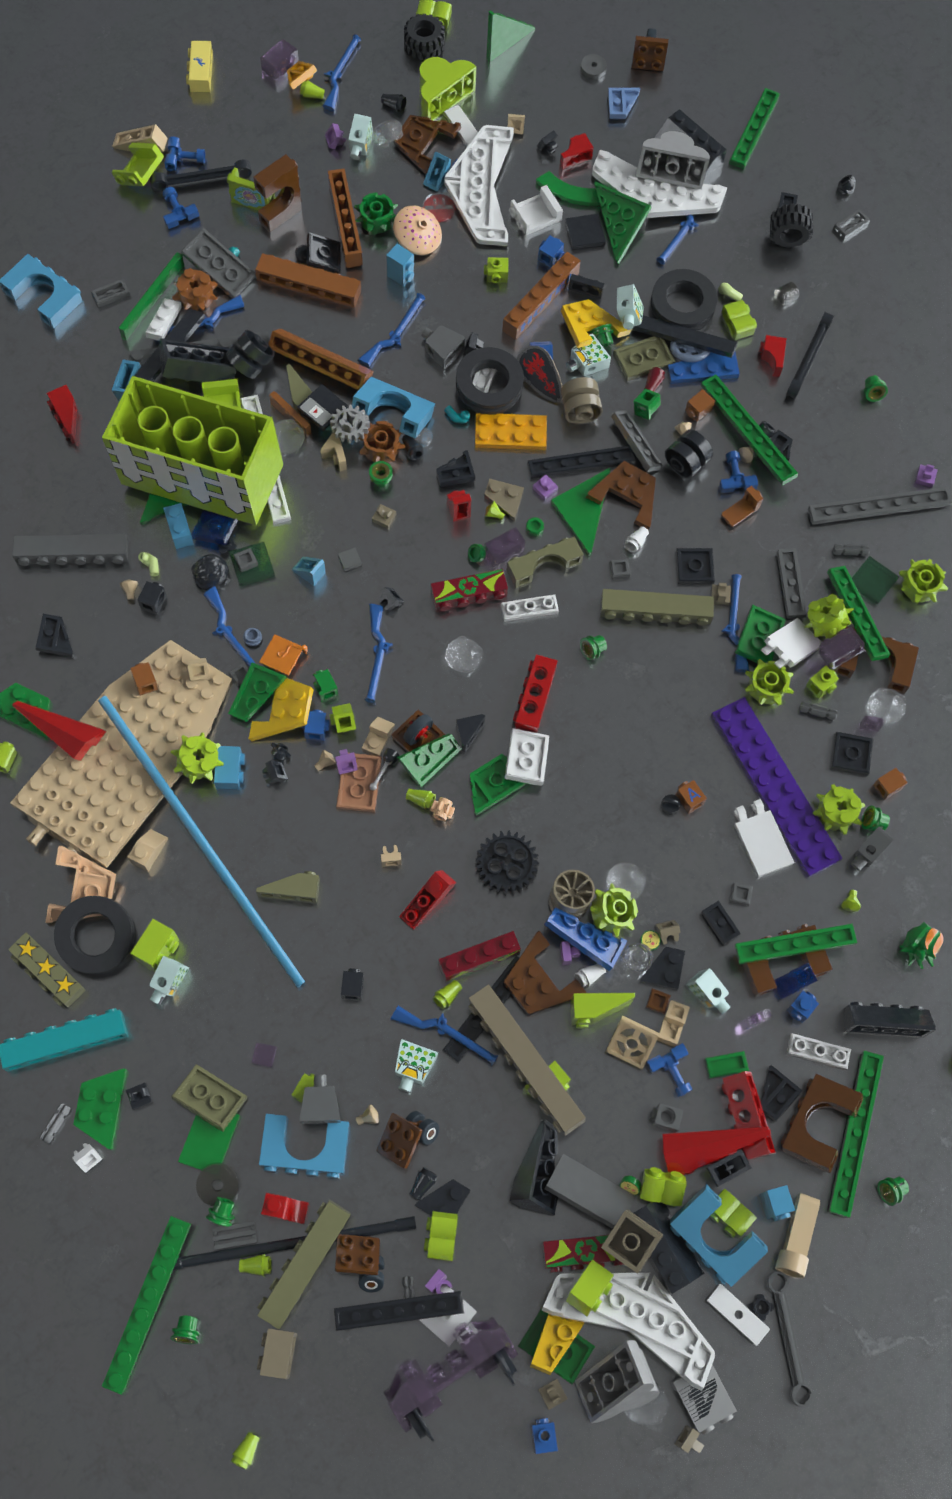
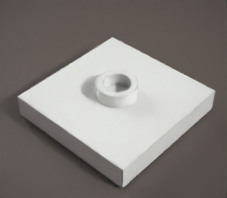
[420,1285,477,1347]

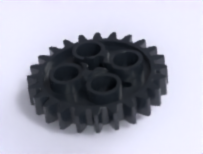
[475,830,539,894]

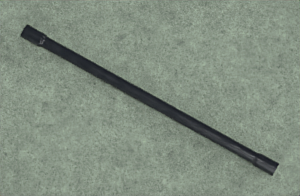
[173,1216,416,1271]

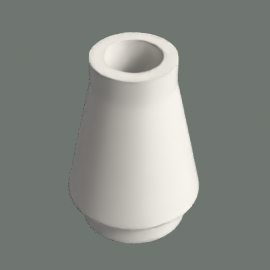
[624,527,649,553]
[575,963,606,988]

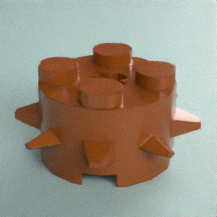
[172,268,218,311]
[358,421,406,463]

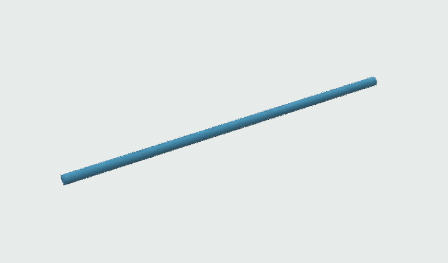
[98,696,305,988]

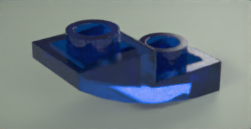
[774,963,818,1000]

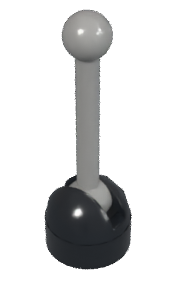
[369,748,400,791]

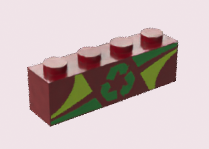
[431,569,508,611]
[438,931,521,983]
[542,1235,625,1273]

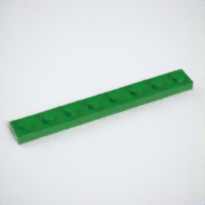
[701,374,798,486]
[828,1050,884,1218]
[102,1216,192,1395]

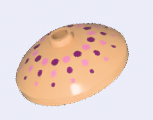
[393,206,442,255]

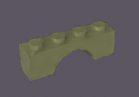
[507,536,584,588]

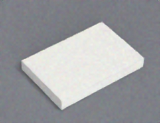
[504,728,549,786]

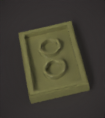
[613,336,676,381]
[171,1064,247,1132]

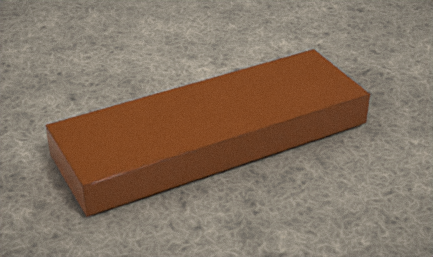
[269,391,311,438]

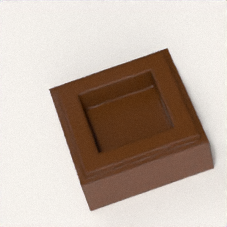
[645,988,671,1015]

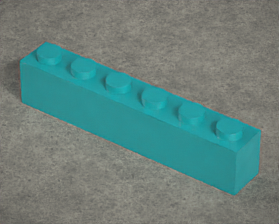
[0,1008,129,1072]

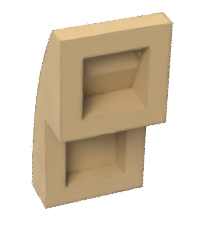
[657,1000,690,1047]

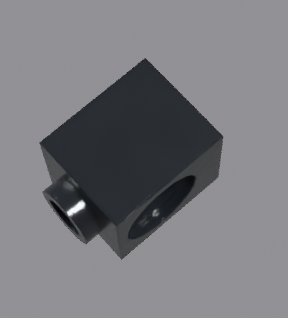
[137,581,166,614]
[341,968,364,1001]

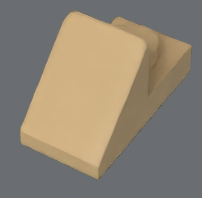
[321,433,347,471]
[362,717,395,756]

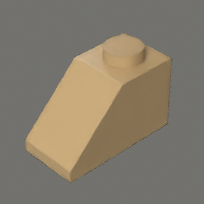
[128,829,168,872]

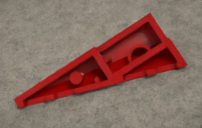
[12,701,107,761]
[662,1127,771,1175]

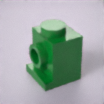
[633,388,661,420]
[313,669,338,702]

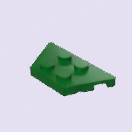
[0,683,51,740]
[470,754,528,816]
[73,1068,127,1150]

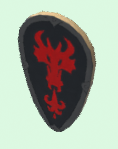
[517,346,562,403]

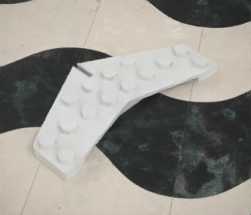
[444,125,514,246]
[592,150,727,218]
[542,1272,715,1391]

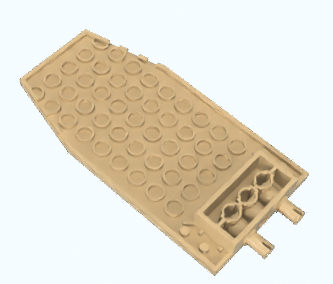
[10,640,232,868]

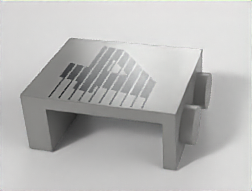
[670,1365,737,1434]

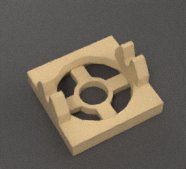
[606,1015,660,1070]

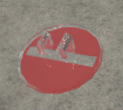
[422,192,456,222]

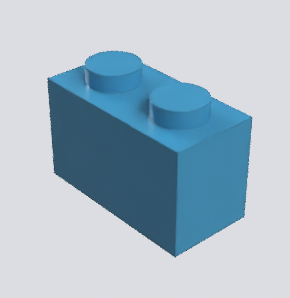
[386,244,414,287]
[112,360,142,401]
[163,503,194,549]
[214,746,245,790]
[759,1185,795,1222]

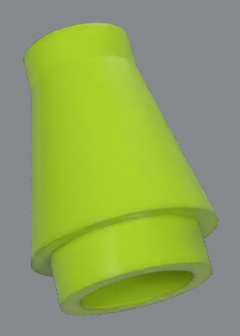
[300,80,325,100]
[406,788,436,809]
[432,980,462,1009]
[239,1254,272,1276]
[231,1432,260,1470]

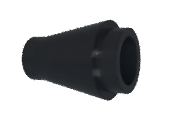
[381,93,407,111]
[402,434,424,460]
[409,1167,437,1200]

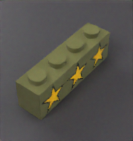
[8,932,86,1008]

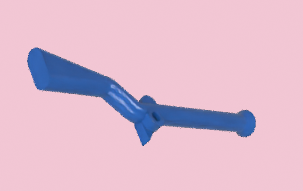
[322,34,361,112]
[656,215,699,265]
[357,293,425,367]
[167,295,244,335]
[721,574,750,672]
[204,586,256,667]
[364,604,393,703]
[390,1005,499,1066]

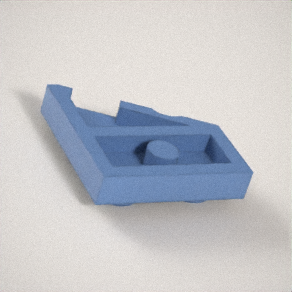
[608,88,640,119]

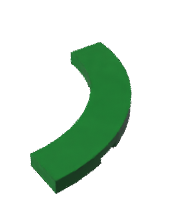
[536,171,600,206]

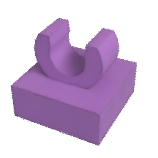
[325,123,346,149]
[915,464,938,488]
[532,475,558,501]
[335,749,358,775]
[560,941,581,966]
[425,1269,452,1294]

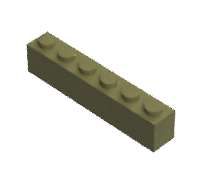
[600,589,714,626]
[257,1199,351,1330]

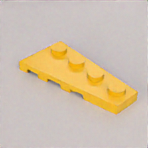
[530,1314,585,1375]

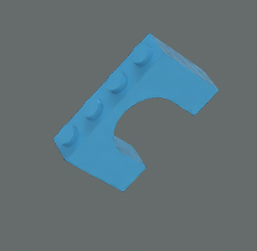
[0,254,83,329]
[352,377,435,438]
[259,1114,350,1178]
[670,1184,768,1287]

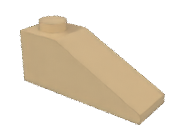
[112,124,168,152]

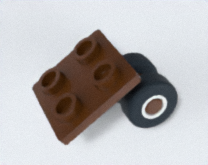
[376,1111,439,1169]
[335,1234,385,1293]

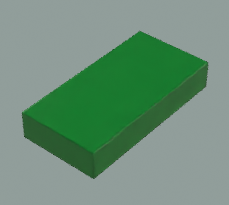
[704,1051,749,1079]

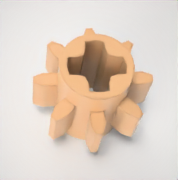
[430,797,455,821]

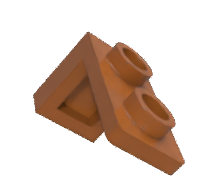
[721,486,763,527]

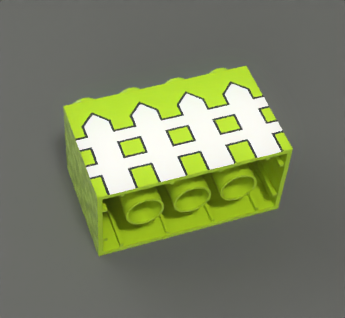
[102,376,283,526]

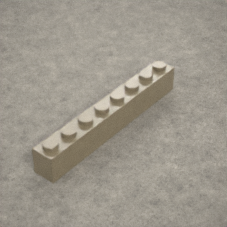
[468,984,586,1136]

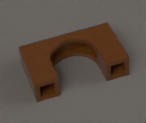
[253,154,302,232]
[833,626,919,694]
[742,924,833,997]
[781,1074,863,1174]

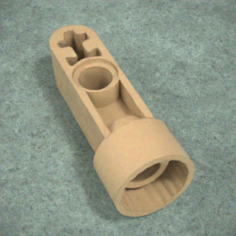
[775,1193,820,1279]

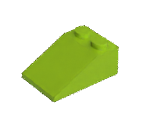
[570,993,635,1029]

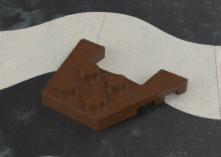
[393,115,461,174]
[586,461,656,530]
[503,931,587,1015]

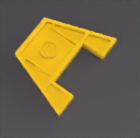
[561,299,632,348]
[248,678,314,742]

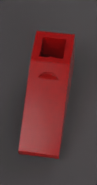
[46,385,77,444]
[399,870,456,930]

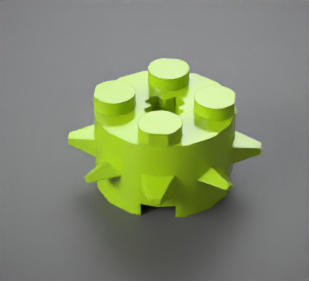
[899,559,948,603]
[804,594,854,639]
[745,659,794,706]
[170,732,224,784]
[813,784,865,835]
[590,883,639,937]

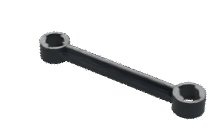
[150,159,252,192]
[786,312,835,399]

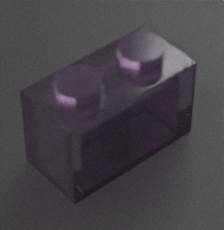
[260,39,298,80]
[484,527,526,568]
[819,627,864,670]

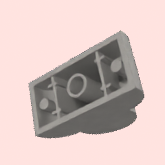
[636,131,710,190]
[575,1340,659,1424]

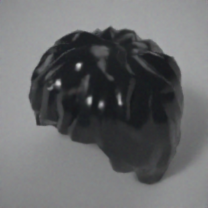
[191,554,229,589]

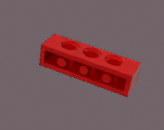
[513,654,558,733]
[722,1071,776,1160]

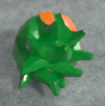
[899,922,943,969]

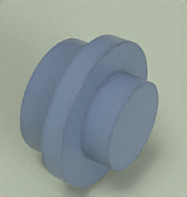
[243,628,262,646]

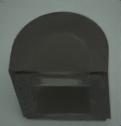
[774,282,799,306]

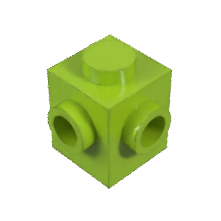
[484,257,508,283]
[806,666,839,699]
[329,703,356,733]

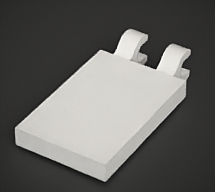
[761,618,824,669]
[734,799,794,878]

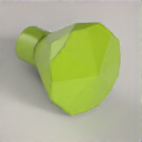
[485,501,505,520]
[841,890,861,912]

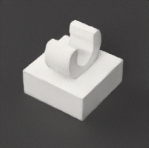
[72,1143,102,1173]

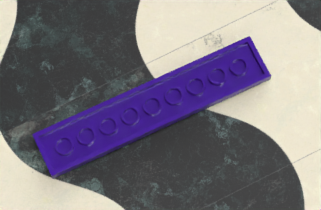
[711,697,843,877]

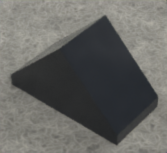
[456,714,486,752]
[706,1149,752,1187]

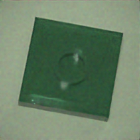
[229,542,275,586]
[852,556,899,605]

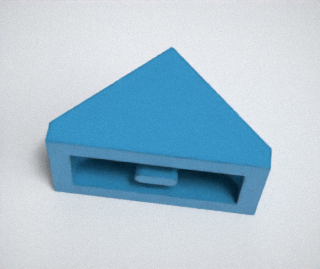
[423,152,451,192]
[292,557,325,586]

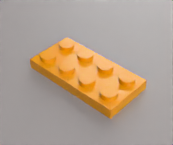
[475,413,547,450]

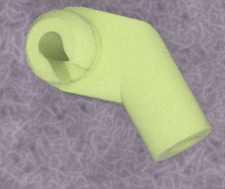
[718,283,743,301]
[138,552,159,576]

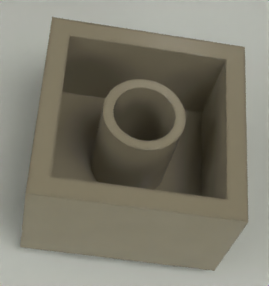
[601,1209,663,1274]
[257,1329,297,1379]

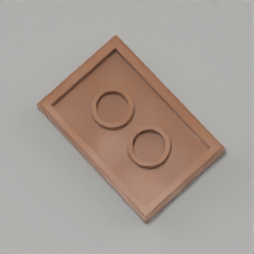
[336,753,382,813]

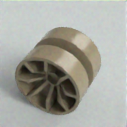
[561,377,603,424]
[548,870,595,919]

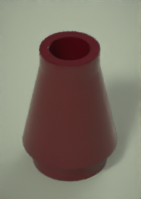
[644,367,665,392]

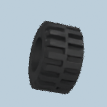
[404,14,445,60]
[770,204,813,248]

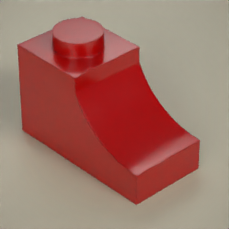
[560,133,594,170]
[759,335,787,377]
[447,490,472,522]
[261,1193,309,1225]

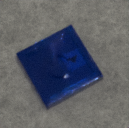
[191,510,238,545]

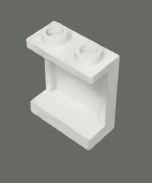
[509,185,563,236]

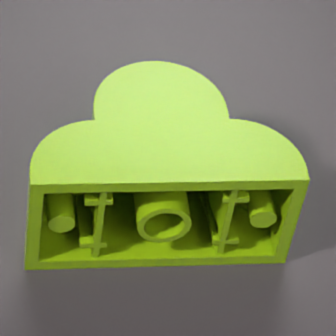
[420,57,476,121]

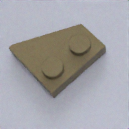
[484,479,524,521]

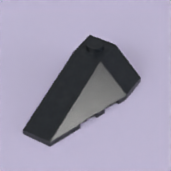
[509,1119,558,1216]

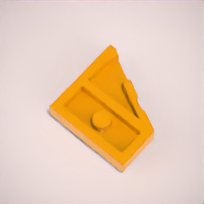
[287,61,317,90]

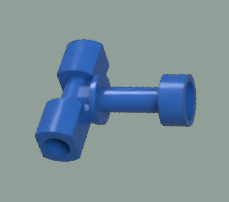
[165,137,205,171]
[162,187,199,229]
[720,451,758,493]
[646,1043,693,1097]

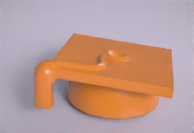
[259,634,308,676]

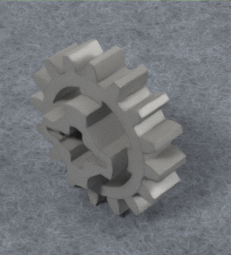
[330,405,370,443]

